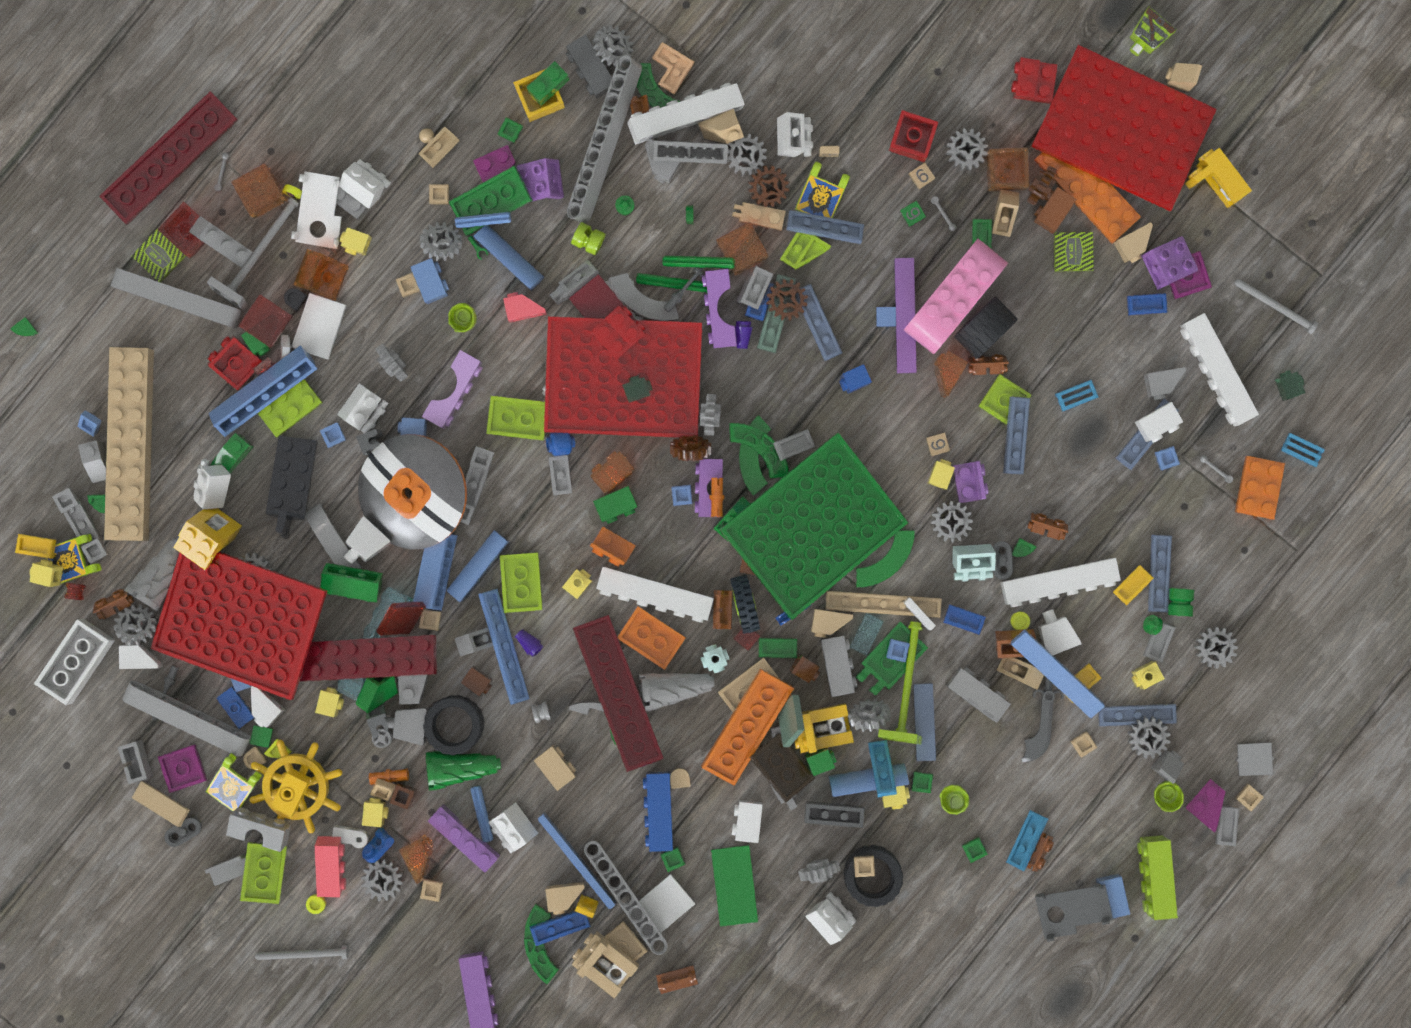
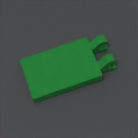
[855,621,928,696]

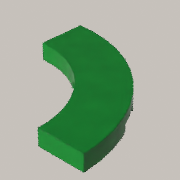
[636,63,681,108]
[739,415,771,496]
[729,423,789,478]
[856,531,915,587]
[524,903,559,985]

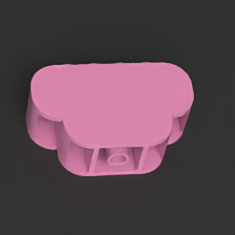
[904,239,1008,355]

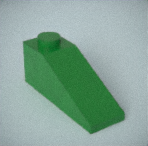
[209,433,254,474]

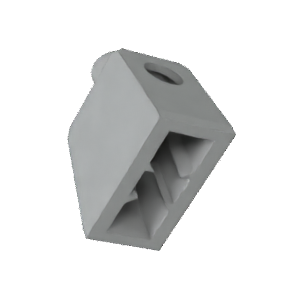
[383,707,429,745]

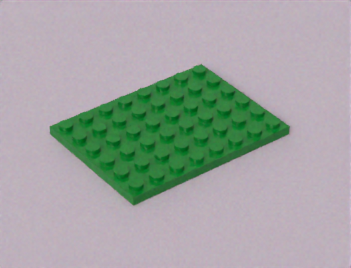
[719,433,908,620]

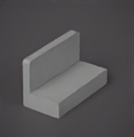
[736,266,773,309]
[205,853,246,886]

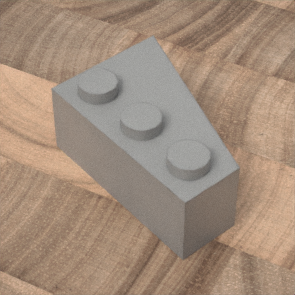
[398,644,438,704]
[946,667,1011,723]

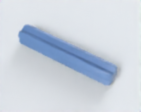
[455,212,511,228]
[470,786,493,842]

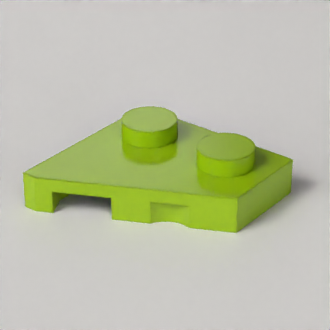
[780,232,831,270]

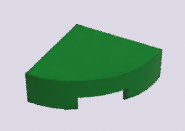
[686,205,694,224]
[10,317,39,336]
[87,495,105,514]
[1012,538,1037,557]

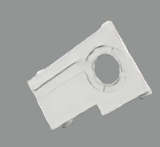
[291,171,342,249]

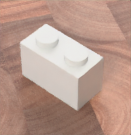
[1135,402,1183,443]
[732,800,763,843]

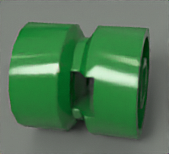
[1168,588,1195,617]

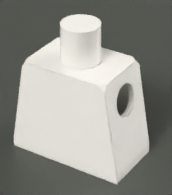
[343,516,390,564]
[1038,609,1082,655]

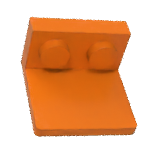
[590,527,636,567]

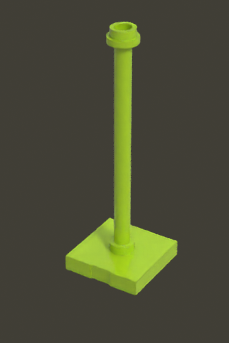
[878,622,923,745]

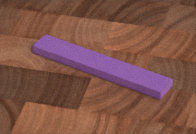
[894,258,916,373]

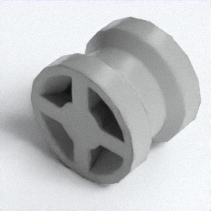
[531,701,551,723]
[372,728,393,748]

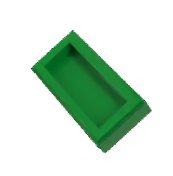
[758,638,797,658]

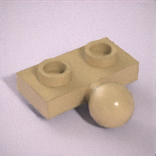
[418,127,459,168]

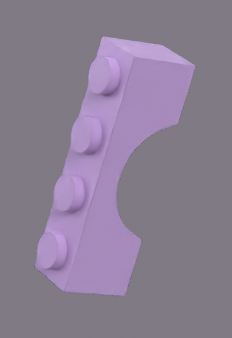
[422,350,483,429]

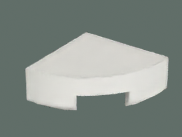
[281,335,291,359]

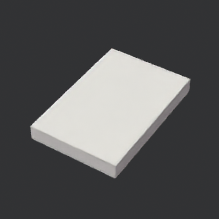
[291,293,347,360]
[631,874,695,935]

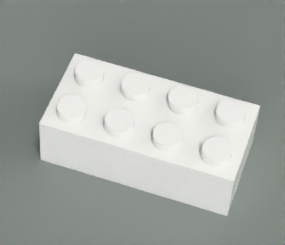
[34,619,115,705]

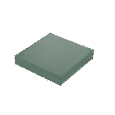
[778,695,805,747]

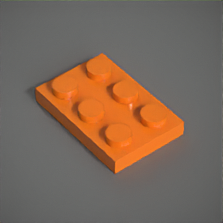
[1235,456,1285,520]
[617,606,686,670]

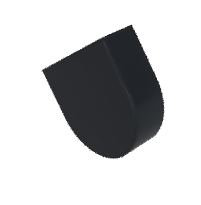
[284,288,308,311]

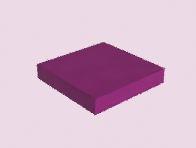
[1169,251,1212,300]
[158,744,207,793]

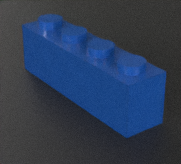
[643,771,673,852]

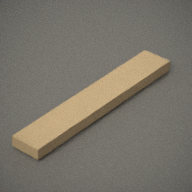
[825,591,942,618]

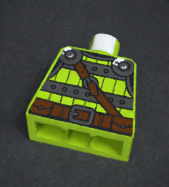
[1130,7,1177,56]

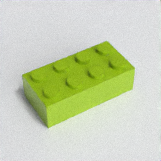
[1137,835,1178,920]

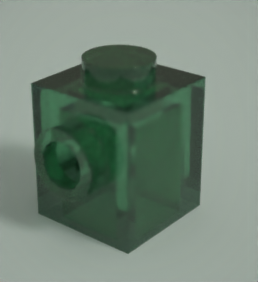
[1275,370,1306,401]
[622,375,653,403]

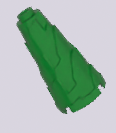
[425,751,501,791]

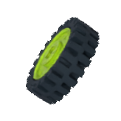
[730,575,760,634]

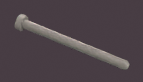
[1234,279,1319,334]
[255,945,349,960]

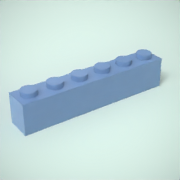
[208,345,317,437]

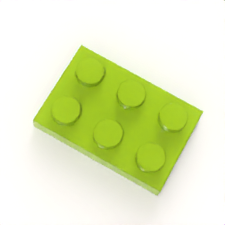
[258,379,323,438]
[486,396,545,441]
[500,553,543,613]
[240,842,287,904]

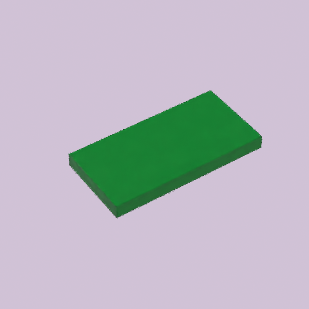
[449,166,533,236]
[711,845,758,927]

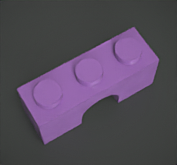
[695,459,723,517]

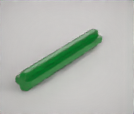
[662,255,735,269]
[636,273,707,293]

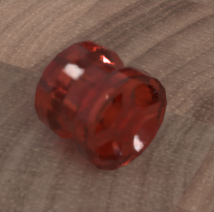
[64,583,86,600]

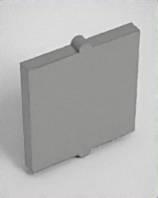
[1236,742,1274,776]

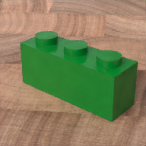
[320,563,383,602]

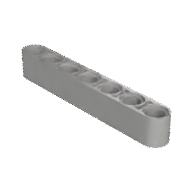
[110,268,242,329]
[122,681,251,756]
[584,841,668,955]

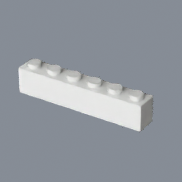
[627,83,745,145]
[1180,313,1259,427]
[1000,558,1121,607]
[596,567,714,623]

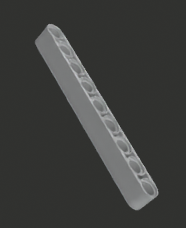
[567,55,642,223]

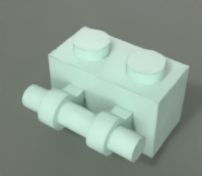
[953,544,996,582]

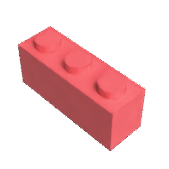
[315,836,346,897]

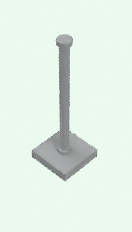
[207,197,299,312]

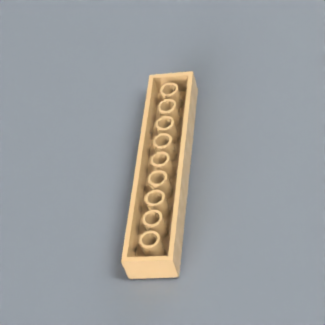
[104,347,154,541]

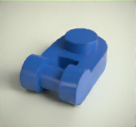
[362,828,394,863]

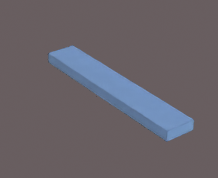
[478,589,530,705]
[1011,629,1105,718]
[538,812,616,909]

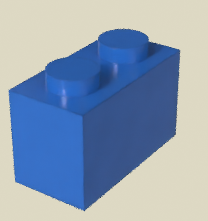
[839,364,872,394]

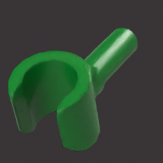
[468,236,488,260]

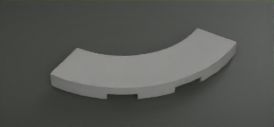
[608,273,679,321]

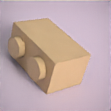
[534,745,577,791]

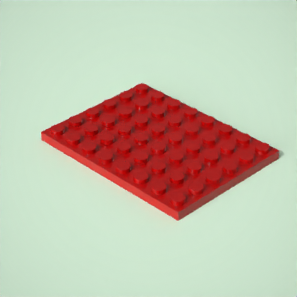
[1031,45,1217,211]
[544,316,702,437]
[150,552,327,700]

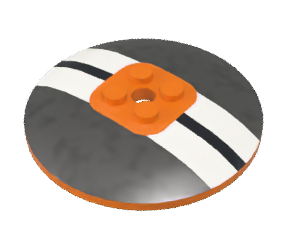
[358,434,467,549]

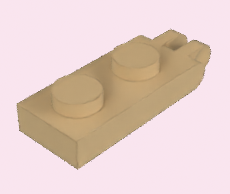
[732,202,786,231]

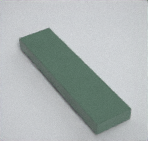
[757,274,796,353]

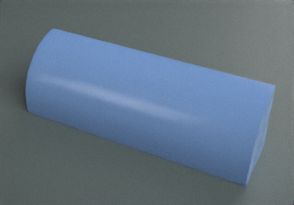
[474,225,544,291]
[447,530,509,602]
[412,534,457,611]
[829,763,909,797]

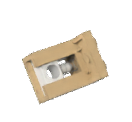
[572,931,639,998]

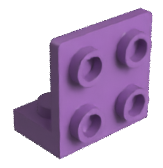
[516,158,564,202]
[1141,236,1198,290]
[952,460,988,503]

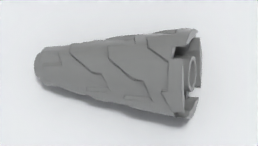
[124,537,180,611]
[638,673,715,712]

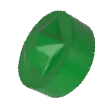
[615,196,635,216]
[1143,615,1163,635]

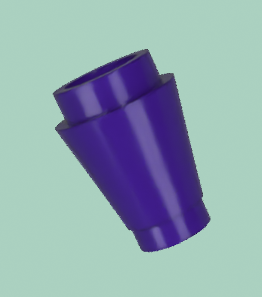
[734,321,753,349]
[515,629,543,657]

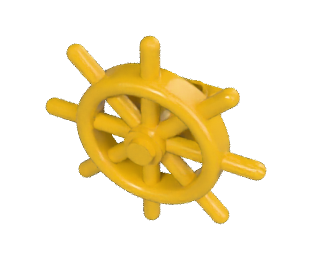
[249,739,342,833]

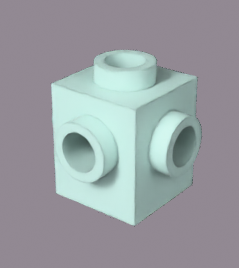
[701,644,730,673]

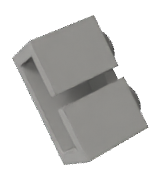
[118,740,153,784]

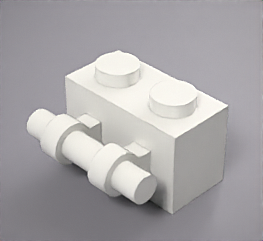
[777,112,813,157]
[339,159,391,209]
[337,383,389,433]
[193,459,231,509]
[488,802,538,854]
[805,892,856,945]

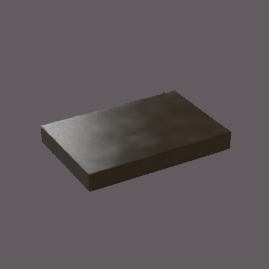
[749,733,815,803]

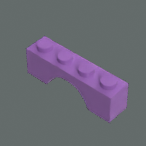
[702,268,737,348]
[428,804,500,873]

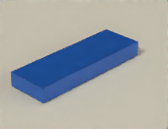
[529,911,591,946]

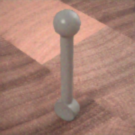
[214,152,229,192]
[931,196,956,231]
[1200,455,1233,483]

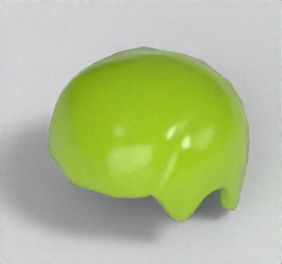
[448,303,477,332]
[1154,781,1184,812]
[939,785,969,815]

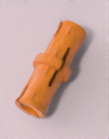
[709,478,725,517]
[369,768,409,785]

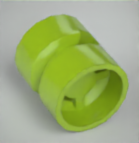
[571,222,606,256]

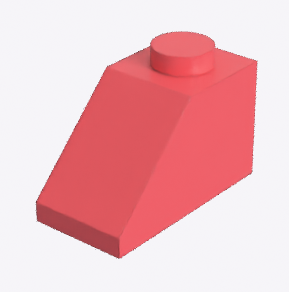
[503,292,547,323]

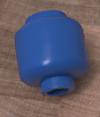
[546,433,575,456]

